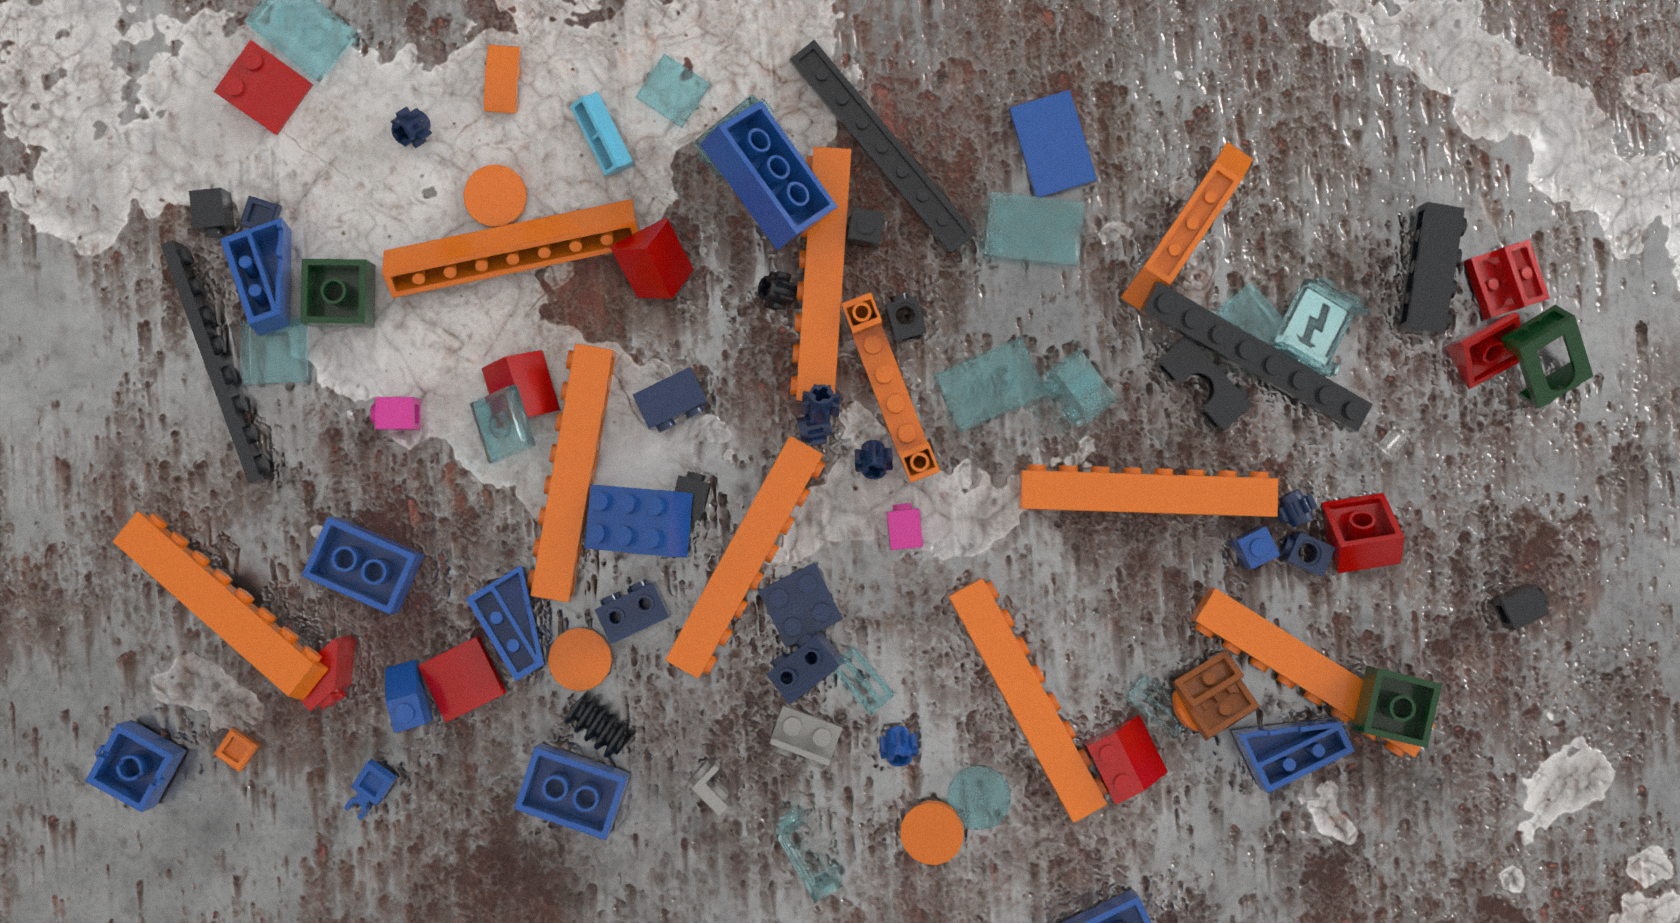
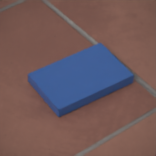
[1009,90,1097,199]

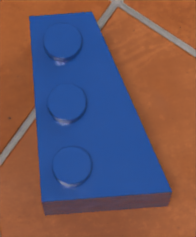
[220,217,292,336]
[465,565,545,682]
[1231,718,1355,793]

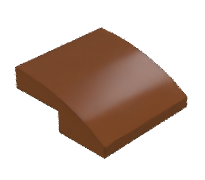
[1173,650,1260,741]

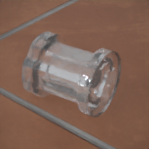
[1372,422,1416,464]

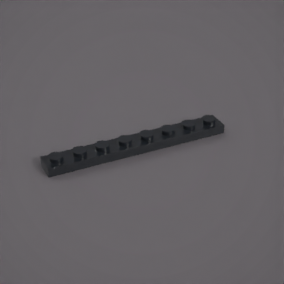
[790,40,976,255]
[160,240,270,484]
[1140,282,1373,432]

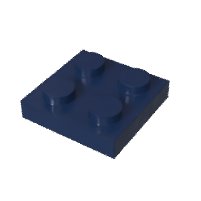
[758,562,843,648]

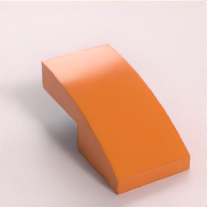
[484,44,521,114]

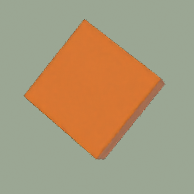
[213,727,261,772]

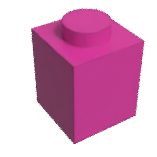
[370,397,421,431]
[886,503,923,550]

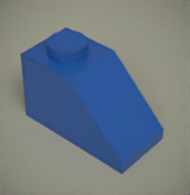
[385,659,434,733]

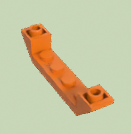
[1120,142,1253,315]
[841,292,940,483]

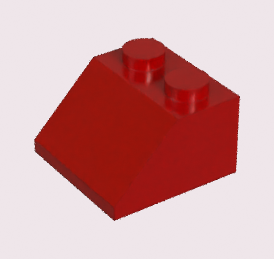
[213,40,313,135]
[1321,493,1404,574]
[299,635,355,711]
[1082,714,1168,805]

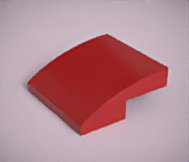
[1464,239,1550,320]
[418,636,507,723]

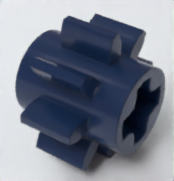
[390,106,432,148]
[801,384,841,424]
[797,414,833,447]
[854,440,893,480]
[1278,489,1318,528]

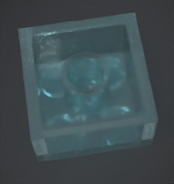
[1041,348,1118,426]

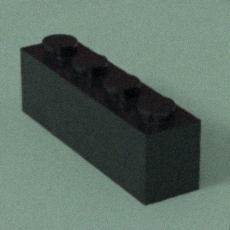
[1398,202,1467,337]

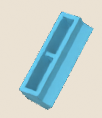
[570,91,634,176]

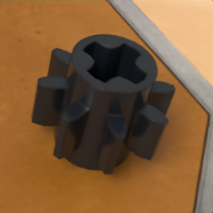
[758,271,797,310]

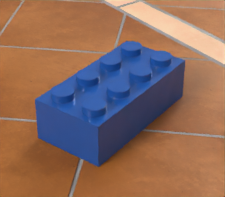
[700,101,838,250]

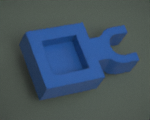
[344,759,397,820]

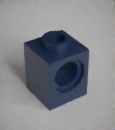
[1280,532,1335,577]

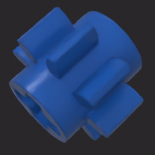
[879,726,918,766]

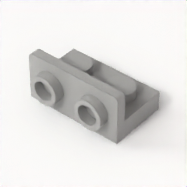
[769,704,843,768]
[691,759,730,816]

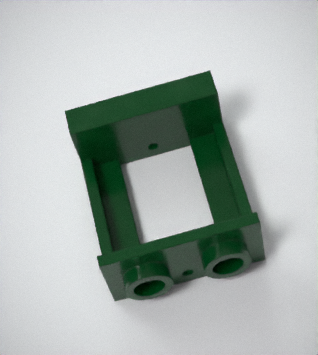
[1501,305,1593,409]

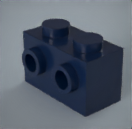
[632,367,709,433]
[594,579,672,645]
[766,632,845,705]

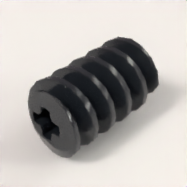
[564,690,637,758]

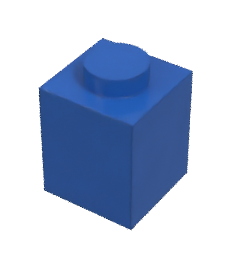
[1230,526,1280,569]

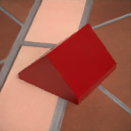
[610,217,694,299]
[1445,312,1521,389]
[481,350,561,429]

